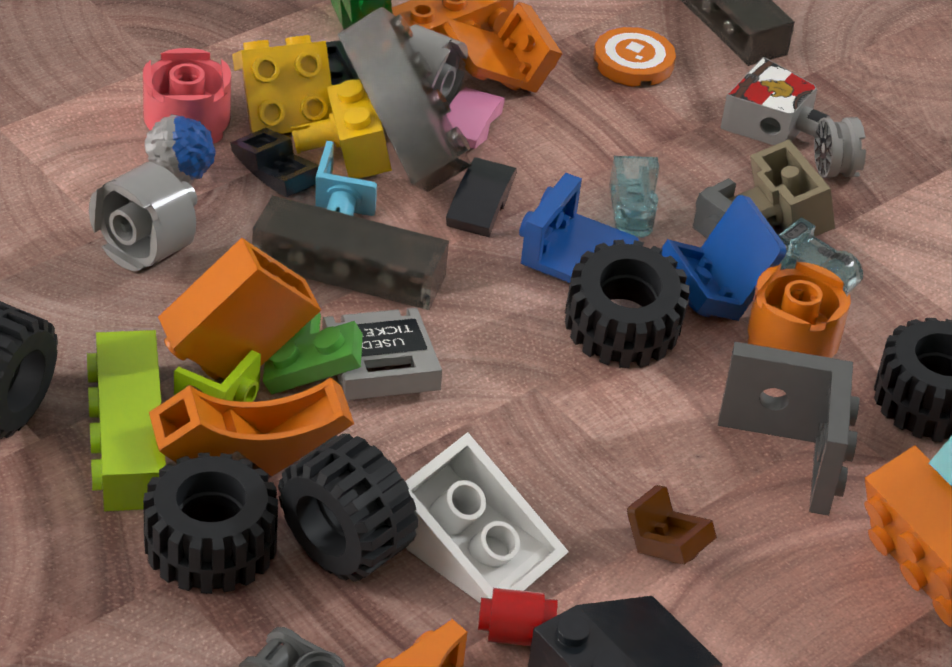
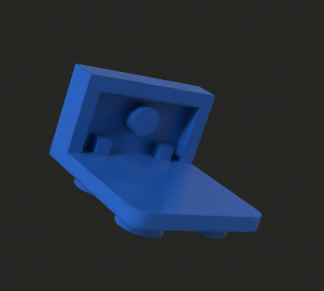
[519,173,639,283]
[661,195,786,321]

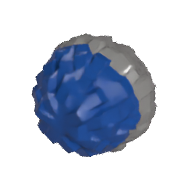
[144,114,216,185]

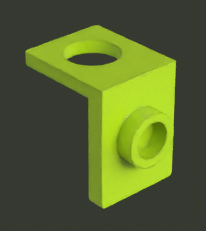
[174,350,261,402]

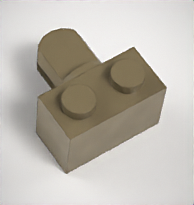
[728,139,835,245]

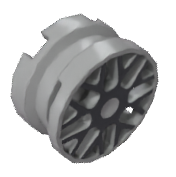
[814,117,866,178]

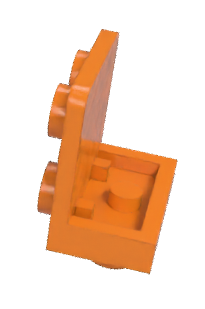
[443,2,563,93]

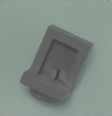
[693,178,736,238]

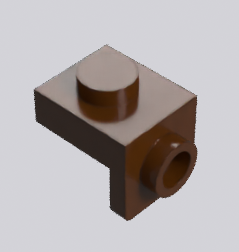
[627,485,717,565]

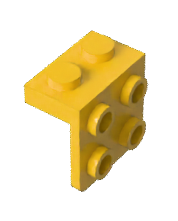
[232,35,332,134]

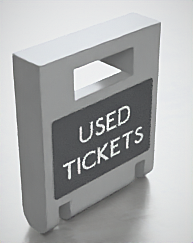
[322,308,442,400]

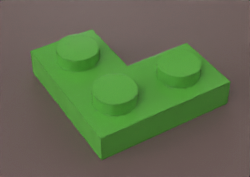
[263,313,363,395]

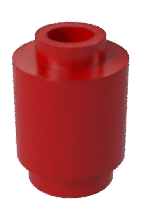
[478,588,558,646]

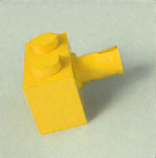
[291,77,392,179]

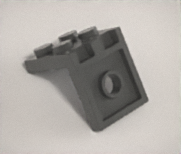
[718,341,860,516]

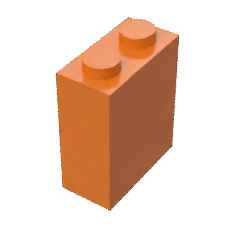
[158,238,321,380]

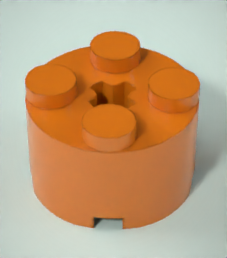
[747,262,851,358]

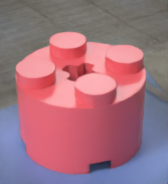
[143,48,231,144]

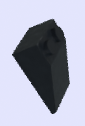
[528,595,723,667]

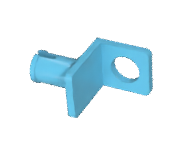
[316,141,377,240]

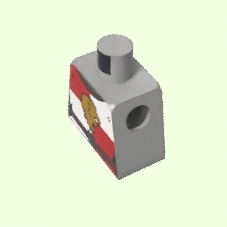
[721,57,830,145]

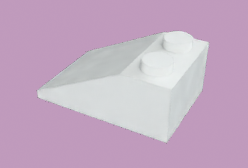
[405,432,569,603]

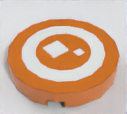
[593,27,676,87]

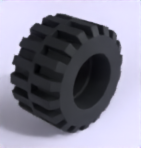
[565,239,690,368]
[0,301,58,439]
[874,318,952,442]
[278,433,418,582]
[143,452,278,594]

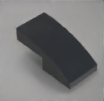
[230,128,319,197]
[446,157,517,237]

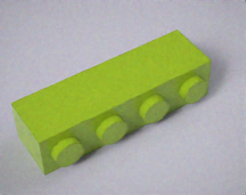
[87,330,166,512]

